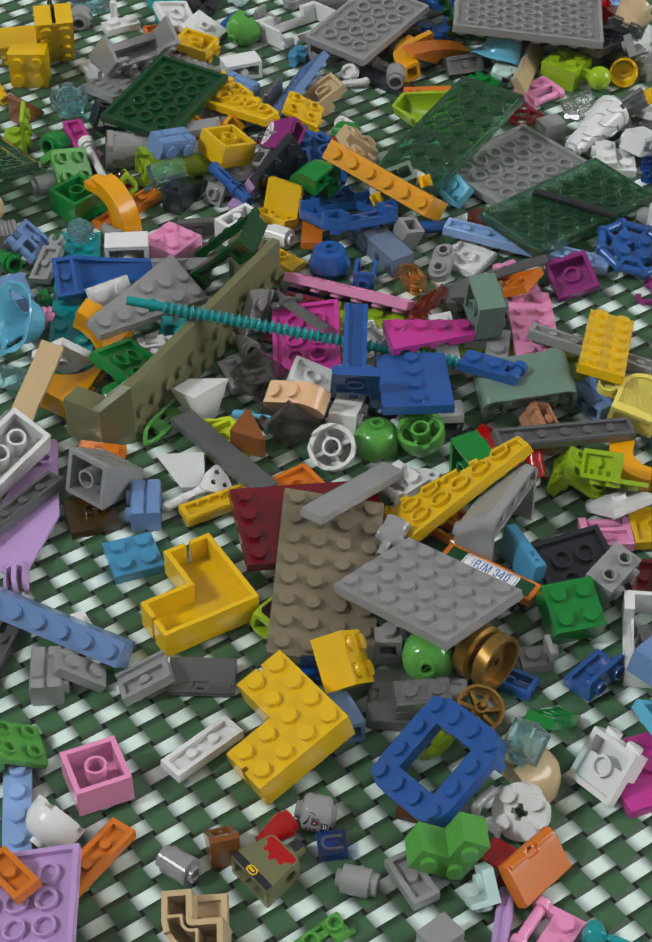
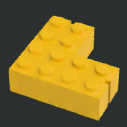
[0,3,76,67]
[140,533,260,657]
[226,650,355,806]

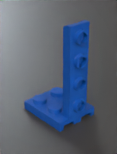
[330,303,381,400]

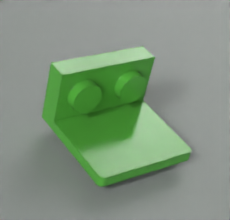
[40,147,93,184]
[0,720,49,773]

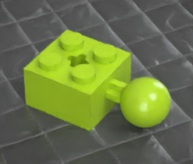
[540,46,611,92]

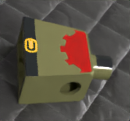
[231,835,306,908]

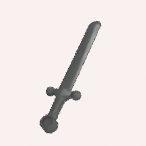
[270,286,329,330]

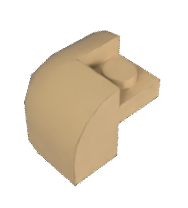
[501,733,561,815]
[161,889,232,942]

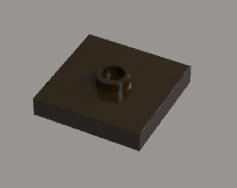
[62,497,121,540]

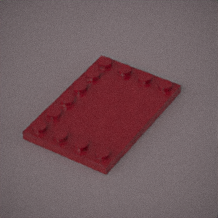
[228,481,391,572]

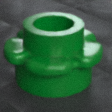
[35,288,53,307]

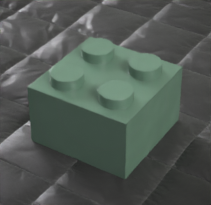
[463,273,509,340]

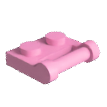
[514,76,565,109]
[577,516,635,551]
[508,896,586,942]

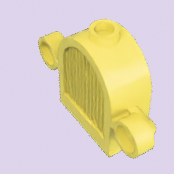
[596,373,652,438]

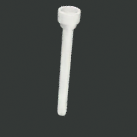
[78,135,107,176]

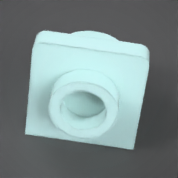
[464,861,501,913]

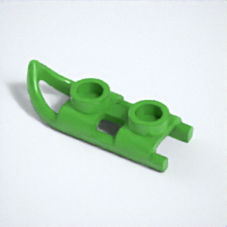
[143,397,182,447]
[294,912,356,942]

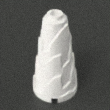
[565,95,629,156]

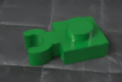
[469,71,503,92]

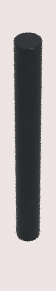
[532,188,615,219]

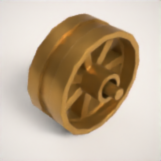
[455,684,505,731]

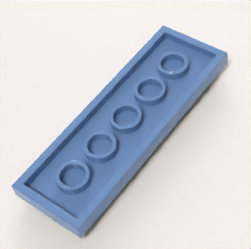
[259,50,329,130]

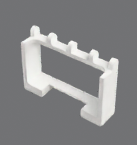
[255,1,336,50]
[622,590,652,688]

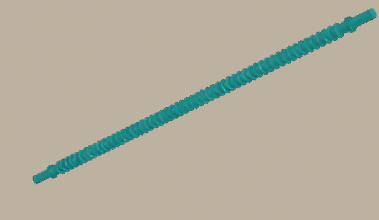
[126,296,463,369]

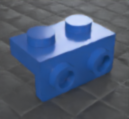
[563,649,625,702]

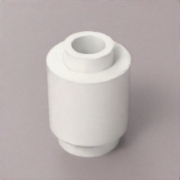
[263,224,296,249]

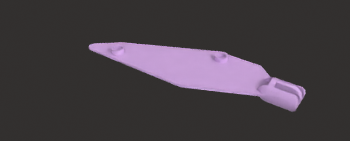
[0,439,60,595]

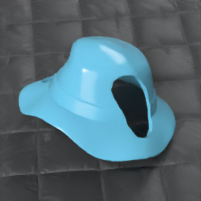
[470,36,523,66]
[0,281,45,357]

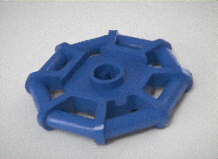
[595,218,652,279]

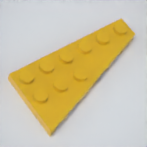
[204,70,280,127]
[384,436,534,542]

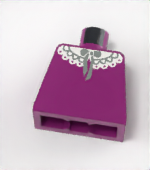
[257,117,307,151]

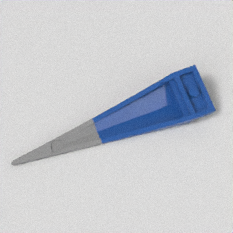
[51,255,227,301]

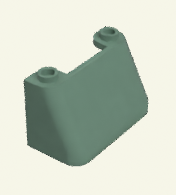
[473,347,578,422]

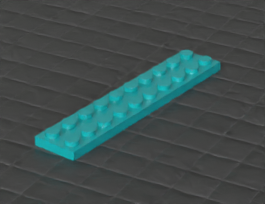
[49,231,102,371]

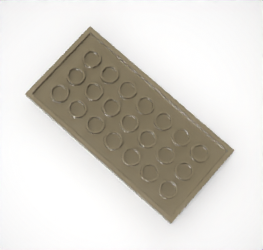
[265,488,384,666]

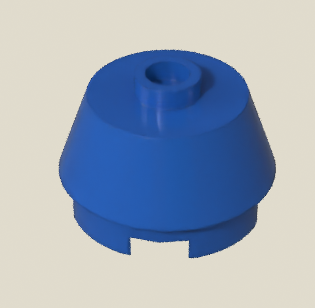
[308,241,351,281]

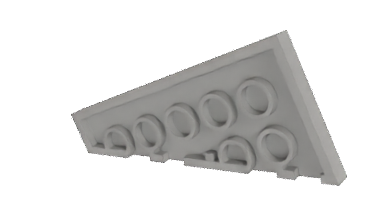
[87,254,209,341]

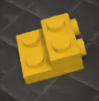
[176,27,221,64]

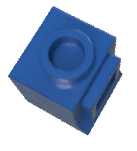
[353,258,378,290]

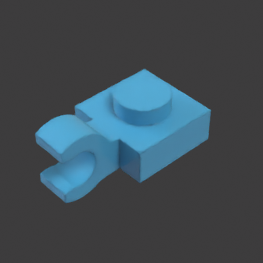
[288,45,309,68]

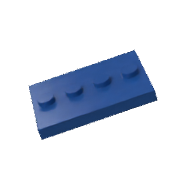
[375,352,455,415]

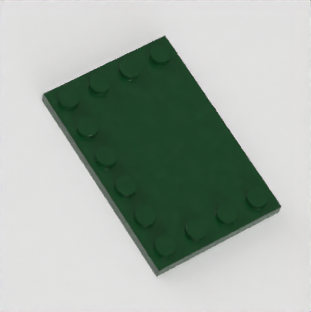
[100,54,228,137]

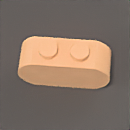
[262,380,331,419]

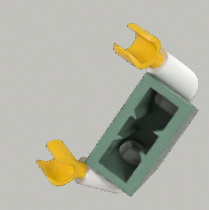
[369,160,433,207]

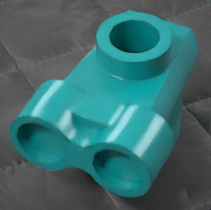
[159,315,188,336]

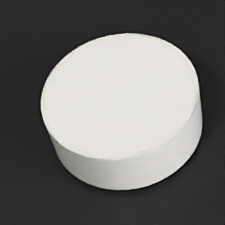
[340,63,359,81]

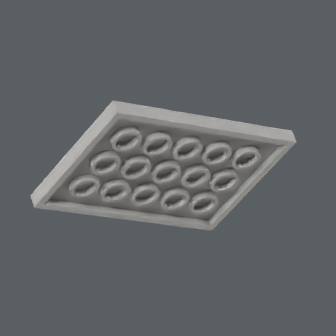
[304,0,429,66]
[81,53,215,104]
[333,537,523,651]

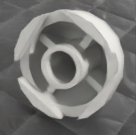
[307,423,357,472]
[25,794,85,848]

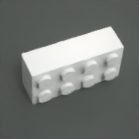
[0,407,51,499]

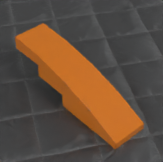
[402,40,471,64]

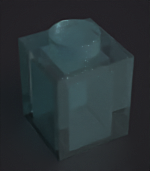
[504,717,551,767]

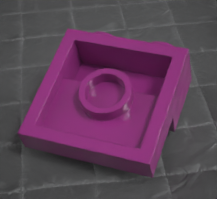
[544,250,600,303]

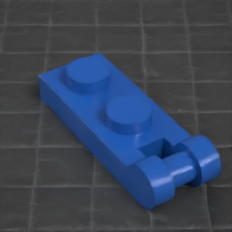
[458,349,528,386]

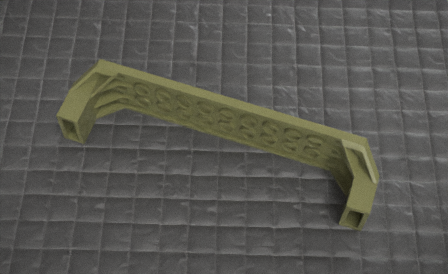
[64,231,282,445]

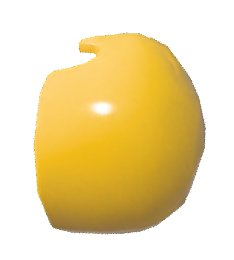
[610,57,638,88]

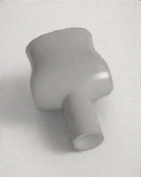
[375,514,411,557]

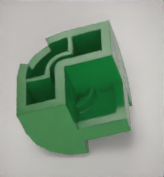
[289,159,341,200]

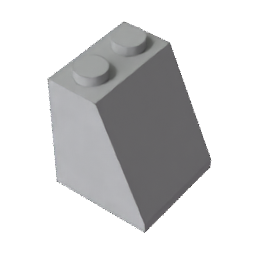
[65,446,144,510]

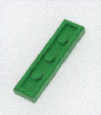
[524,706,580,731]

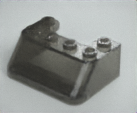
[230,347,327,445]

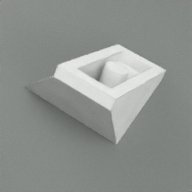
[171,378,229,419]
[155,452,205,491]

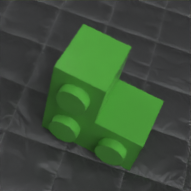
[404,811,490,881]

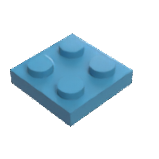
[102,531,165,584]

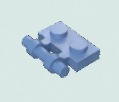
[5,218,49,265]

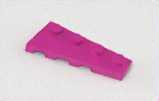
[381,319,475,356]

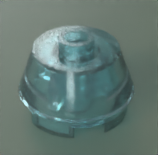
[50,82,88,119]

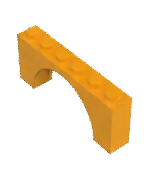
[321,139,448,221]
[40,298,134,419]

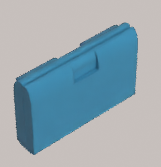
[499,524,547,585]

